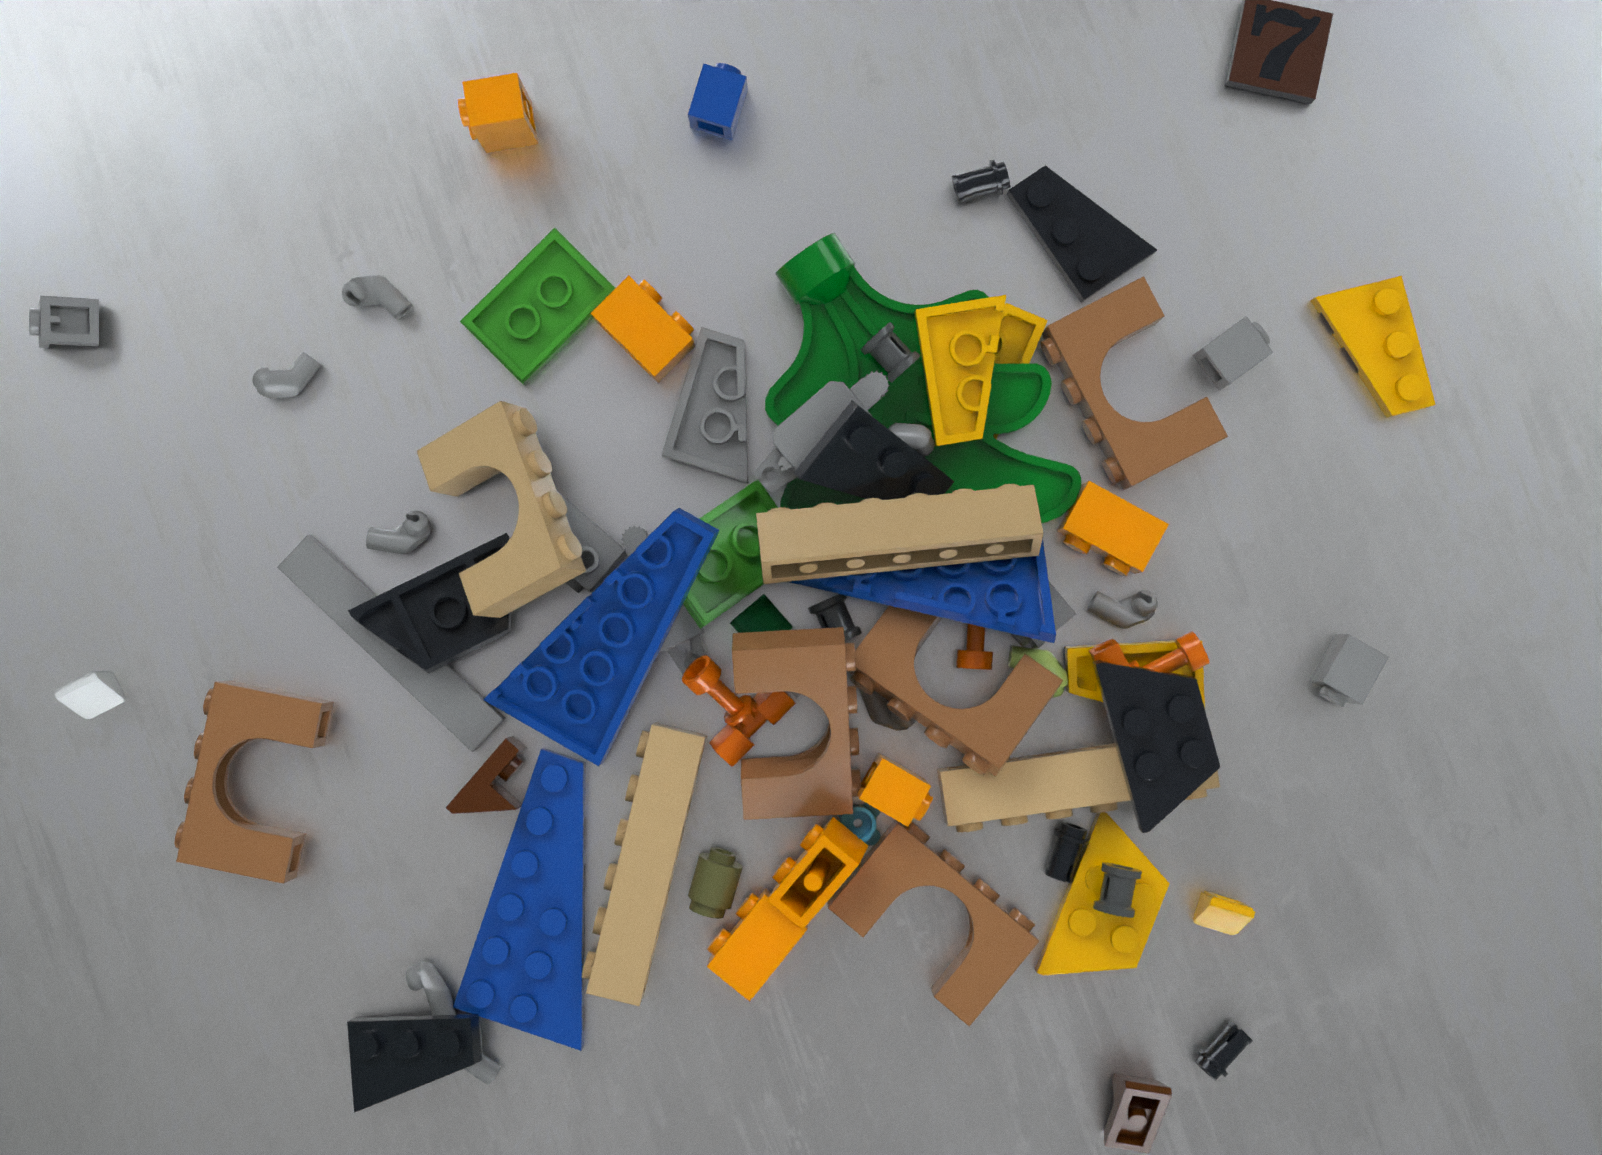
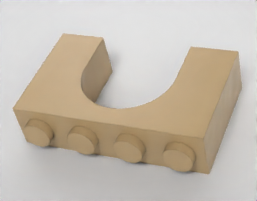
[417,401,586,618]

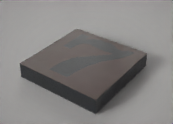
[1225,0,1333,104]

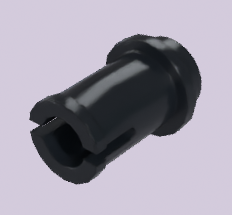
[951,160,1011,204]
[1044,822,1089,883]
[1195,1021,1253,1081]

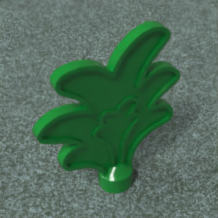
[765,233,1081,523]

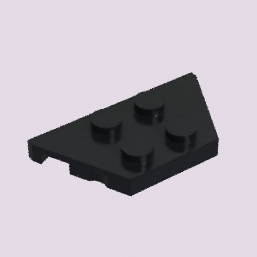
[348,533,511,674]
[1092,660,1220,833]

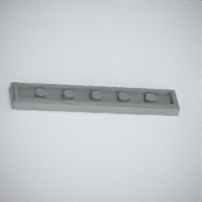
[277,535,506,752]

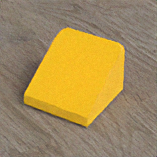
[1193,890,1255,935]

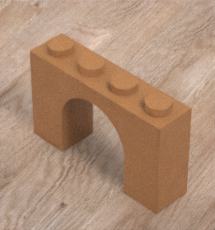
[1040,276,1228,490]
[848,605,1063,777]
[732,627,861,820]
[174,681,334,884]
[827,820,1040,1027]

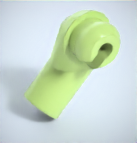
[1008,646,1068,698]

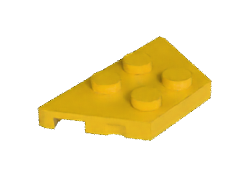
[1035,812,1170,976]

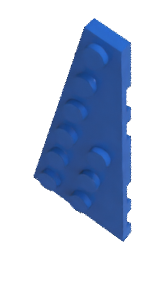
[483,508,720,766]
[790,538,1056,643]
[453,748,586,1051]

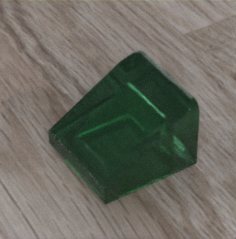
[730,594,793,633]

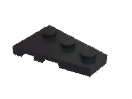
[1006,165,1157,303]
[794,400,955,500]
[347,1014,482,1113]

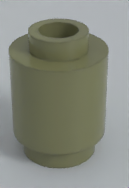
[688,847,743,919]

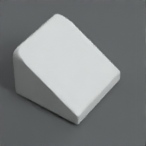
[54,671,125,719]

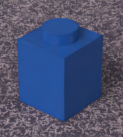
[688,63,748,141]

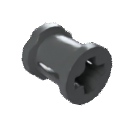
[860,322,920,383]
[808,594,862,641]
[1093,862,1142,918]

